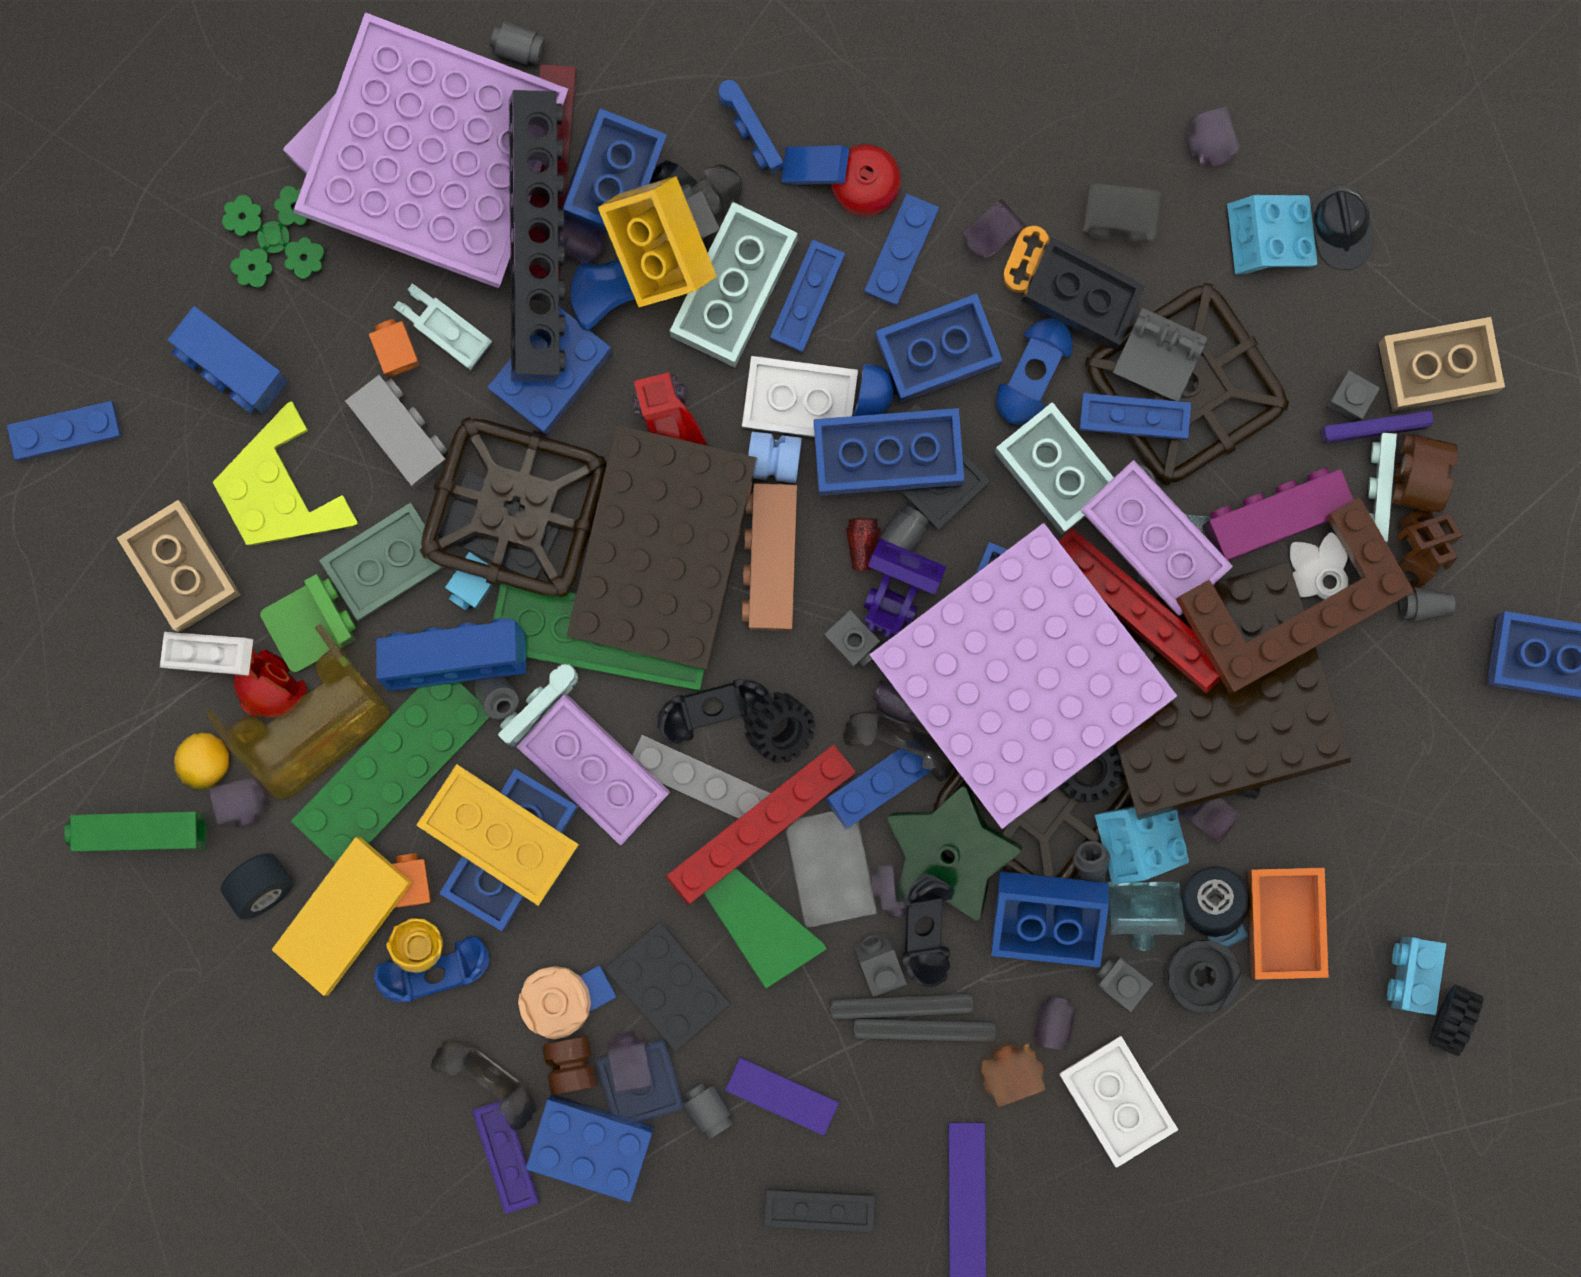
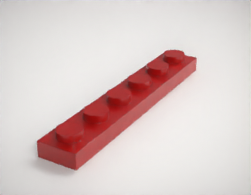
[1058,528,1221,694]
[665,744,856,906]

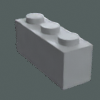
[345,375,448,489]

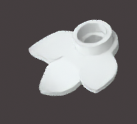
[1290,532,1348,599]

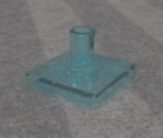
[1107,882,1185,951]

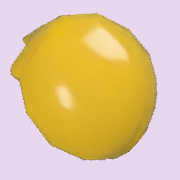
[174,732,229,790]
[386,918,443,973]

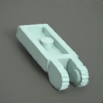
[393,284,493,371]
[497,663,579,748]

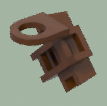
[1397,510,1463,588]

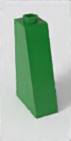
[64,812,207,852]
[704,869,827,989]

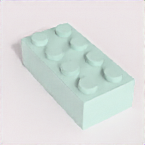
[670,202,798,368]

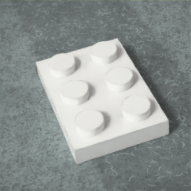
[742,356,858,438]
[1058,1036,1178,1168]

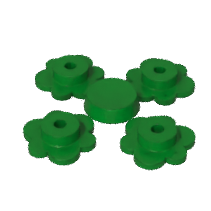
[222,186,324,288]

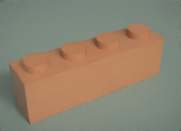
[742,484,797,632]

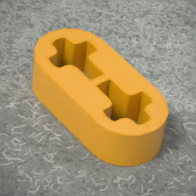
[1003,226,1049,293]

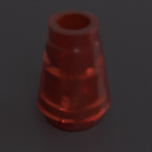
[845,518,881,570]

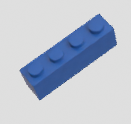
[376,618,526,692]

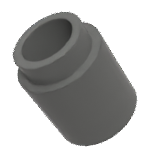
[490,21,545,65]
[878,505,929,552]
[474,676,519,719]
[682,1083,733,1139]

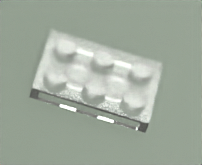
[786,811,877,928]

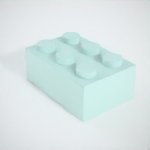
[994,402,1114,535]

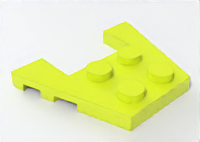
[213,401,359,546]

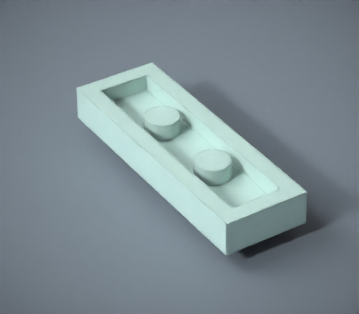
[1368,433,1397,543]

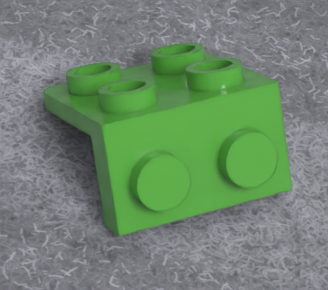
[260,574,356,672]

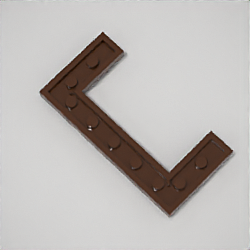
[1176,497,1414,694]

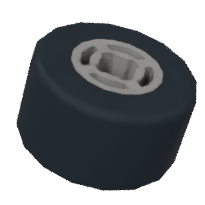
[220,853,293,919]
[1183,866,1248,937]

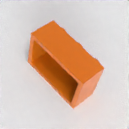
[1247,868,1329,980]

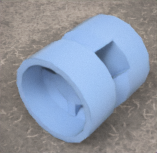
[748,431,802,484]

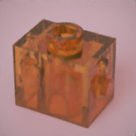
[981,1044,1046,1107]

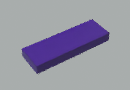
[1320,411,1434,444]
[725,1057,839,1136]
[472,1098,540,1214]

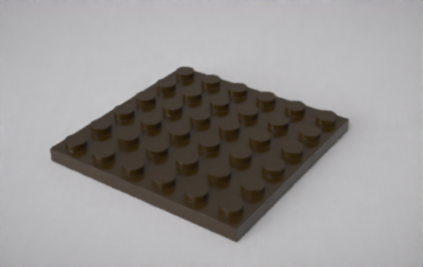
[1115,562,1351,820]

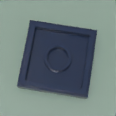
[595,1039,685,1123]

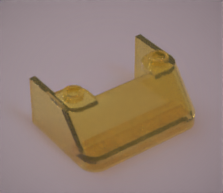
[205,623,389,799]

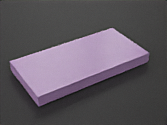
[1080,460,1233,616]
[516,693,671,845]

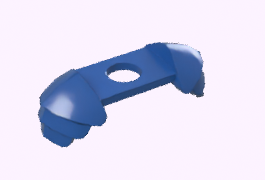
[996,318,1073,425]
[374,936,490,1003]

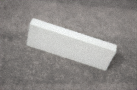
[160,632,253,675]

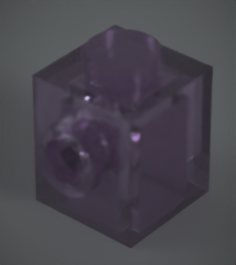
[1187,106,1239,166]
[208,777,268,828]

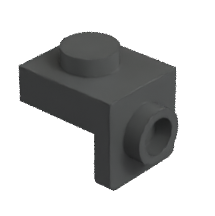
[853,933,907,997]

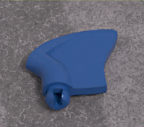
[571,259,635,330]

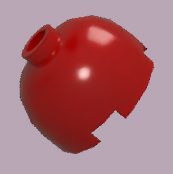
[831,144,901,217]
[233,648,307,718]

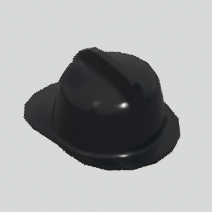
[1312,185,1373,270]

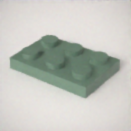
[319,502,445,622]

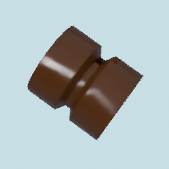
[542,1036,597,1095]

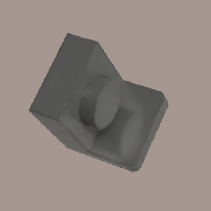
[1096,957,1153,1012]

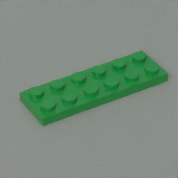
[493,584,705,691]
[291,682,491,864]

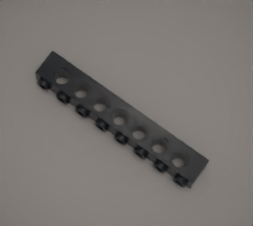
[508,90,566,383]

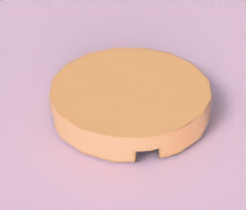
[518,966,591,1040]

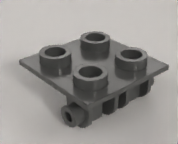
[1113,308,1208,402]

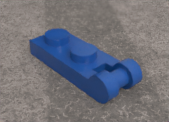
[718,80,783,175]

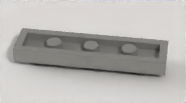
[632,735,771,819]

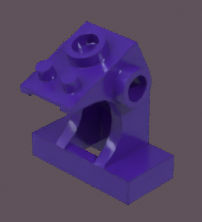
[863,539,947,638]

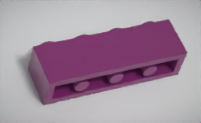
[1202,467,1353,561]

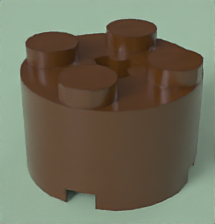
[1391,433,1458,513]

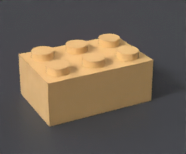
[1378,317,1505,412]
[117,500,241,633]

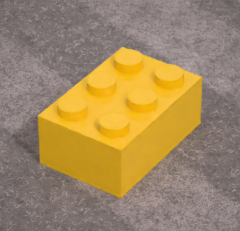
[598,176,717,307]

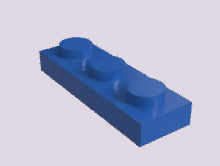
[864,193,939,307]
[770,239,845,353]
[1079,393,1191,440]
[7,401,122,461]
[825,739,935,830]

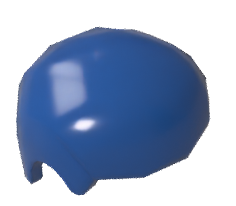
[854,364,894,416]

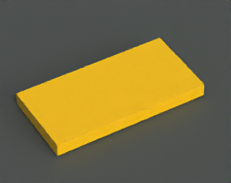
[416,764,579,906]
[272,837,413,996]

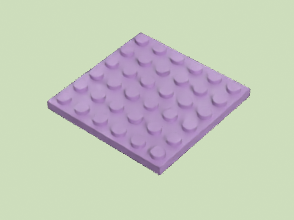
[293,13,568,288]
[869,523,1177,829]

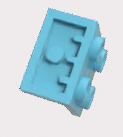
[1227,195,1317,274]
[1095,806,1189,885]
[1387,937,1446,1015]

